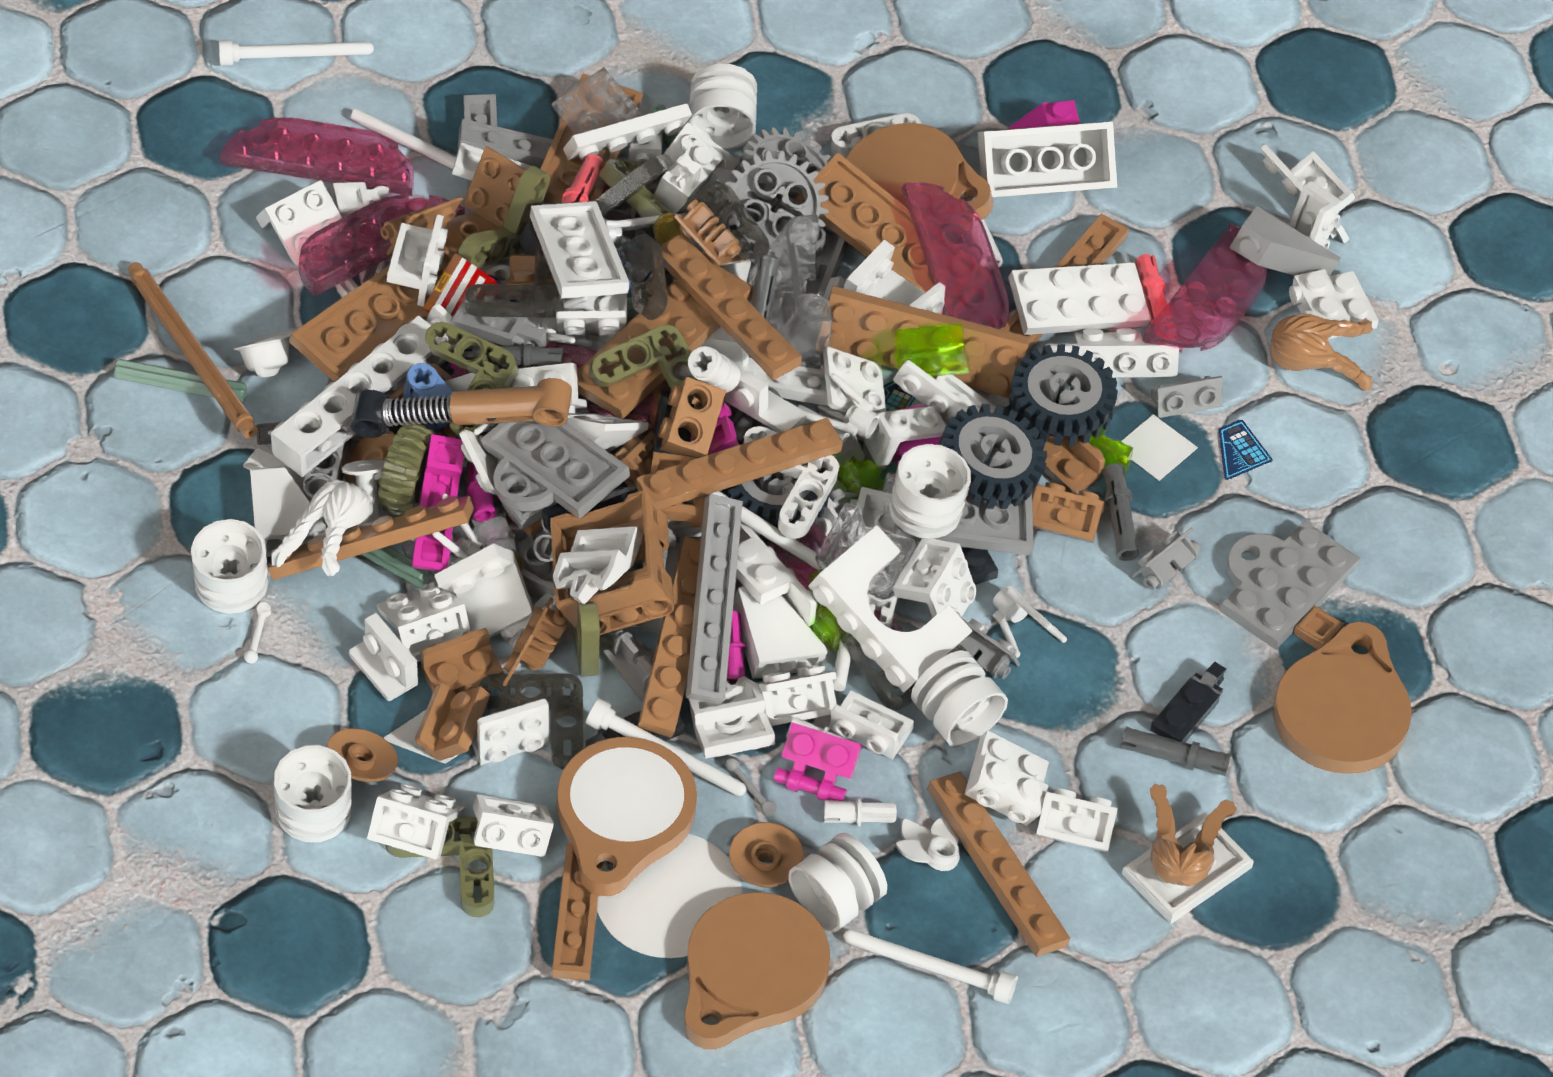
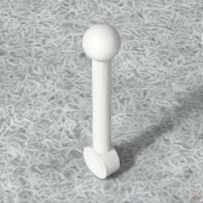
[244,602,271,664]

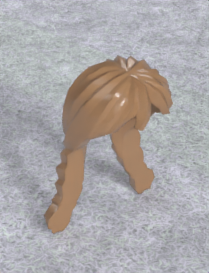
[1270,314,1373,391]
[1150,784,1237,887]

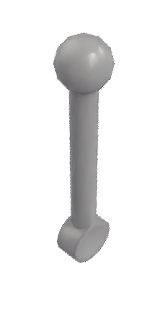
[829,487,868,502]
[725,758,777,817]

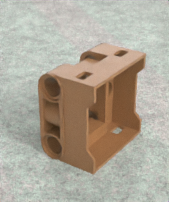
[550,490,674,635]

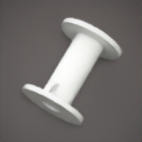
[342,460,393,526]

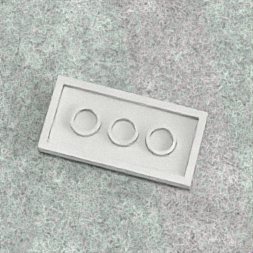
[530,201,629,298]
[1008,263,1151,335]

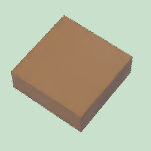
[1294,606,1344,650]

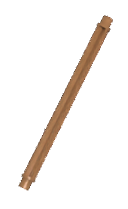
[128,262,258,439]

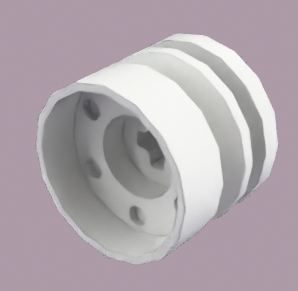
[689,64,757,150]
[890,444,971,539]
[191,519,269,614]
[911,650,1008,747]
[274,745,352,842]
[788,832,887,932]

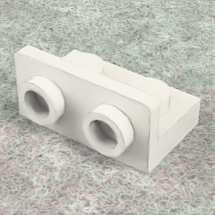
[349,613,418,701]
[1036,788,1118,852]
[473,794,554,857]

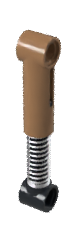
[350,378,572,438]

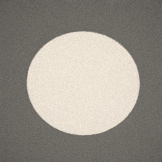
[597,834,742,958]

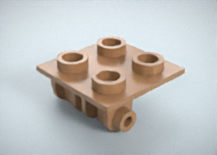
[463,146,526,227]
[380,197,463,255]
[674,199,746,266]
[502,597,568,687]

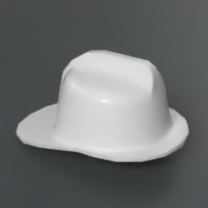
[234,328,298,378]

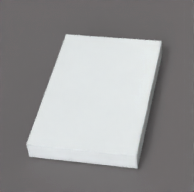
[1122,812,1254,924]

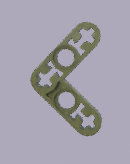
[599,159,678,235]
[458,166,550,268]
[425,322,518,439]
[589,324,702,410]
[571,603,600,677]
[385,817,495,918]

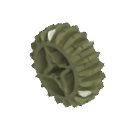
[378,424,437,516]

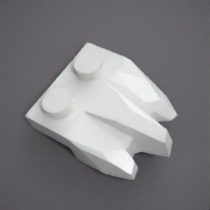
[553,526,643,604]
[689,676,775,759]

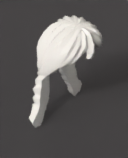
[271,480,373,576]

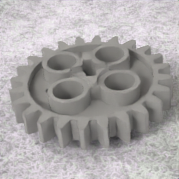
[739,128,831,218]
[720,150,829,259]

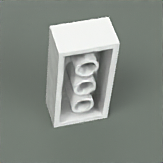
[977,122,1117,197]

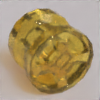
[653,213,688,244]

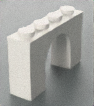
[808,525,972,693]

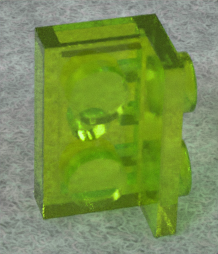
[895,323,970,377]

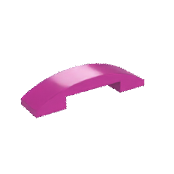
[412,434,464,572]

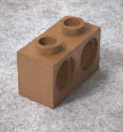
[658,377,726,458]

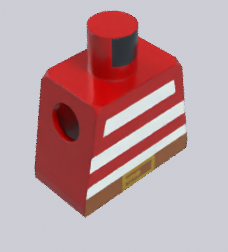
[423,254,511,317]

